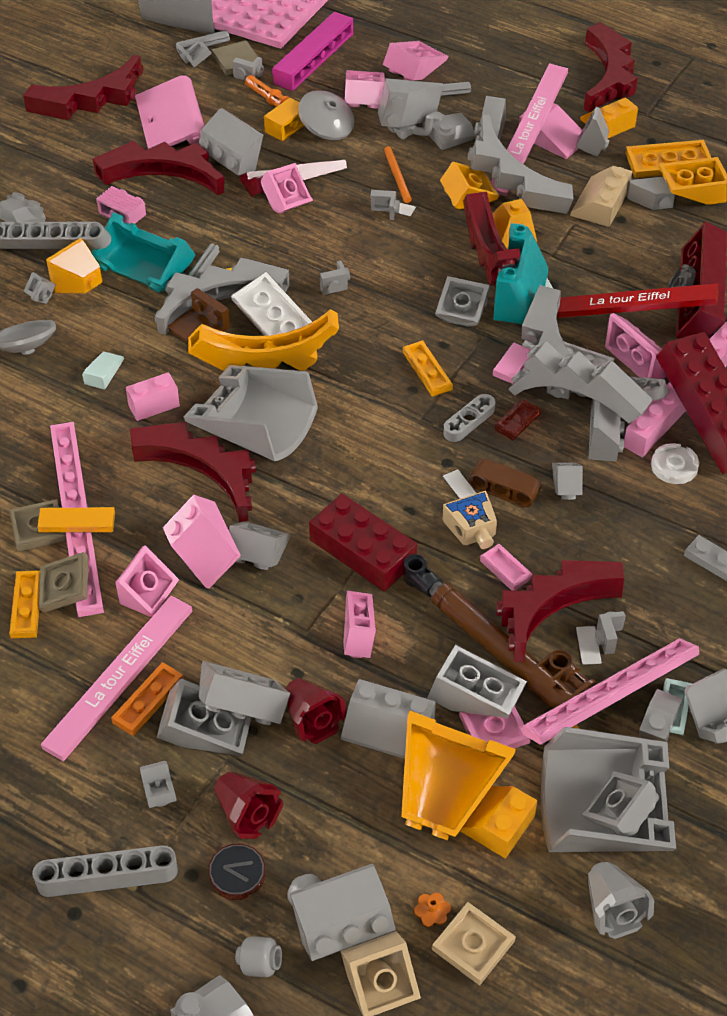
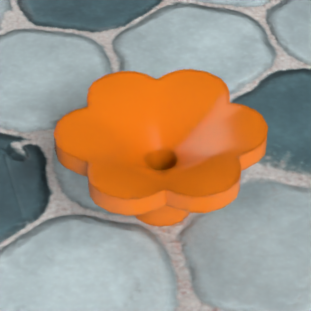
[414,893,451,927]

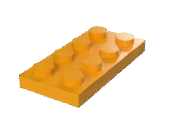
[625,140,711,178]

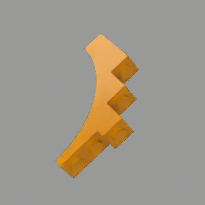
[188,309,339,371]

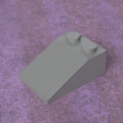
[378,78,443,127]
[427,645,527,718]
[156,679,251,756]

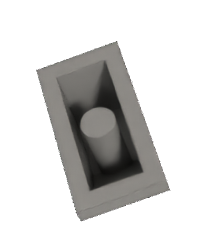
[576,107,610,157]
[626,177,675,210]
[552,463,583,500]
[639,689,683,742]

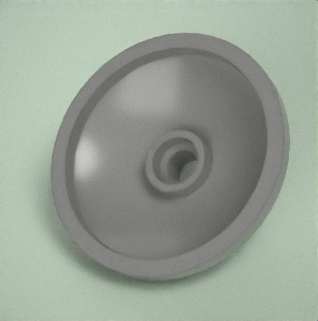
[298,91,355,140]
[0,320,56,355]

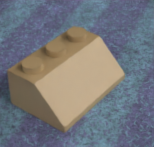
[570,166,632,227]

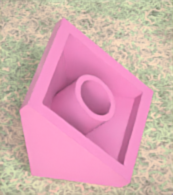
[116,546,179,617]

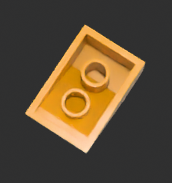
[659,157,727,205]

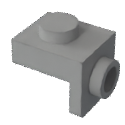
[178,39,211,67]
[233,57,264,81]
[370,190,400,220]
[320,261,350,295]
[24,272,56,304]
[595,611,626,655]
[140,761,177,808]

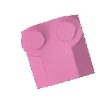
[261,163,313,214]

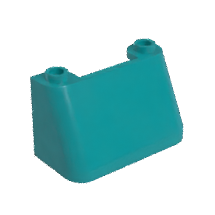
[91,212,195,293]
[493,223,548,324]

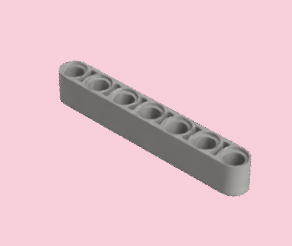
[0,222,111,249]

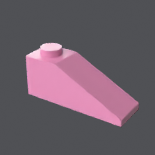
[343,591,376,658]

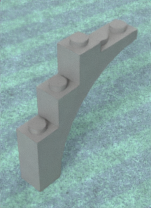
[468,114,573,214]
[155,258,289,335]
[522,285,590,399]
[508,341,653,423]

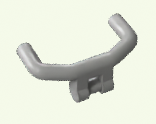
[388,114,434,139]

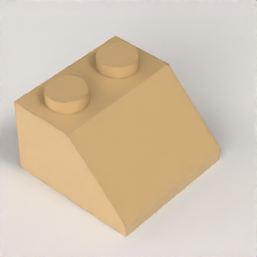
[341,931,421,1016]

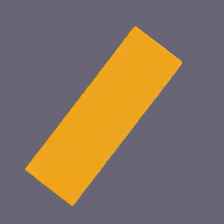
[403,340,453,397]
[37,507,115,532]
[9,571,40,638]

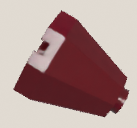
[285,678,347,744]
[214,772,284,839]

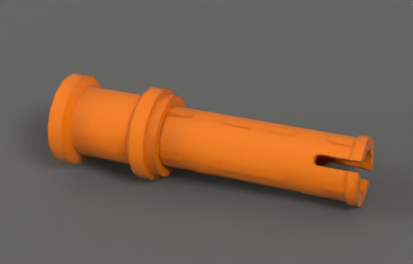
[245,75,290,107]

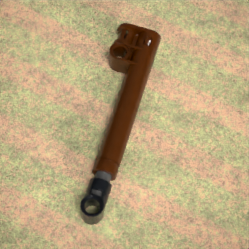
[403,554,597,709]

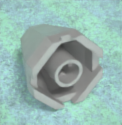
[588,862,654,939]

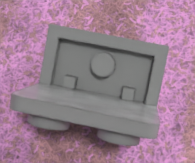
[684,669,727,744]

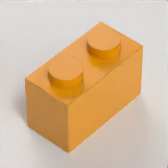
[264,98,304,141]

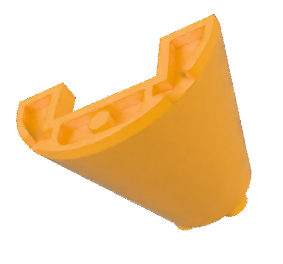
[401,710,516,840]

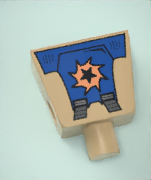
[442,491,497,549]

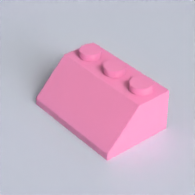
[605,313,667,379]

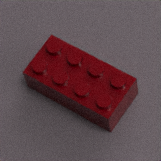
[309,493,418,592]

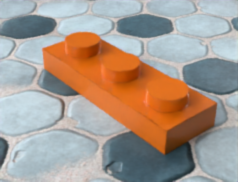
[111,662,184,736]

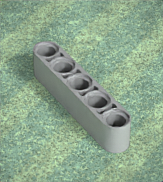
[32,846,178,897]

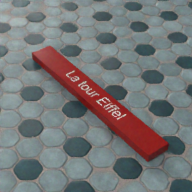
[556,283,719,318]

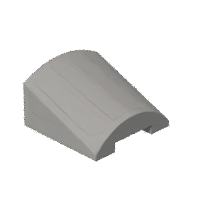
[138,0,215,34]
[184,365,318,461]
[540,727,676,852]

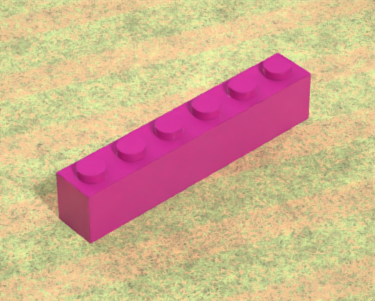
[272,12,353,91]

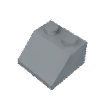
[229,522,291,570]

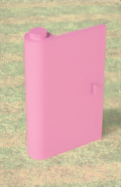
[135,76,204,149]

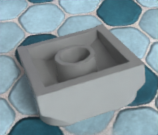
[422,111,476,150]
[0,192,46,222]
[435,276,490,327]
[582,771,657,837]
[170,975,254,1016]

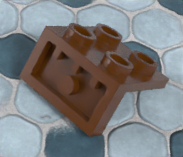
[168,288,230,343]

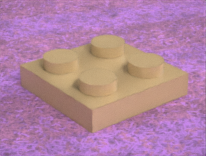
[432,902,516,985]

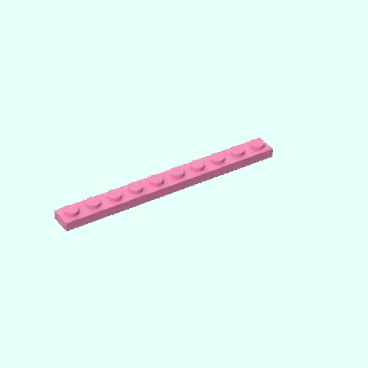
[50,422,104,617]

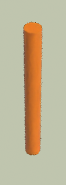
[384,146,412,203]

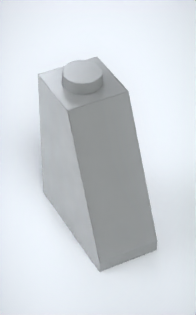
[482,96,506,141]

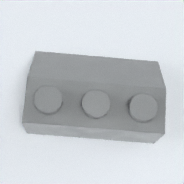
[199,108,263,175]
[588,398,625,462]
[199,661,290,725]
[341,679,436,759]
[290,863,396,961]

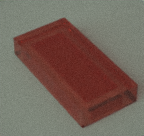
[495,399,541,441]

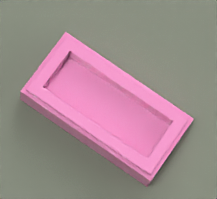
[493,343,531,384]
[480,544,533,591]

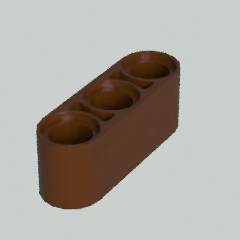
[468,459,542,507]

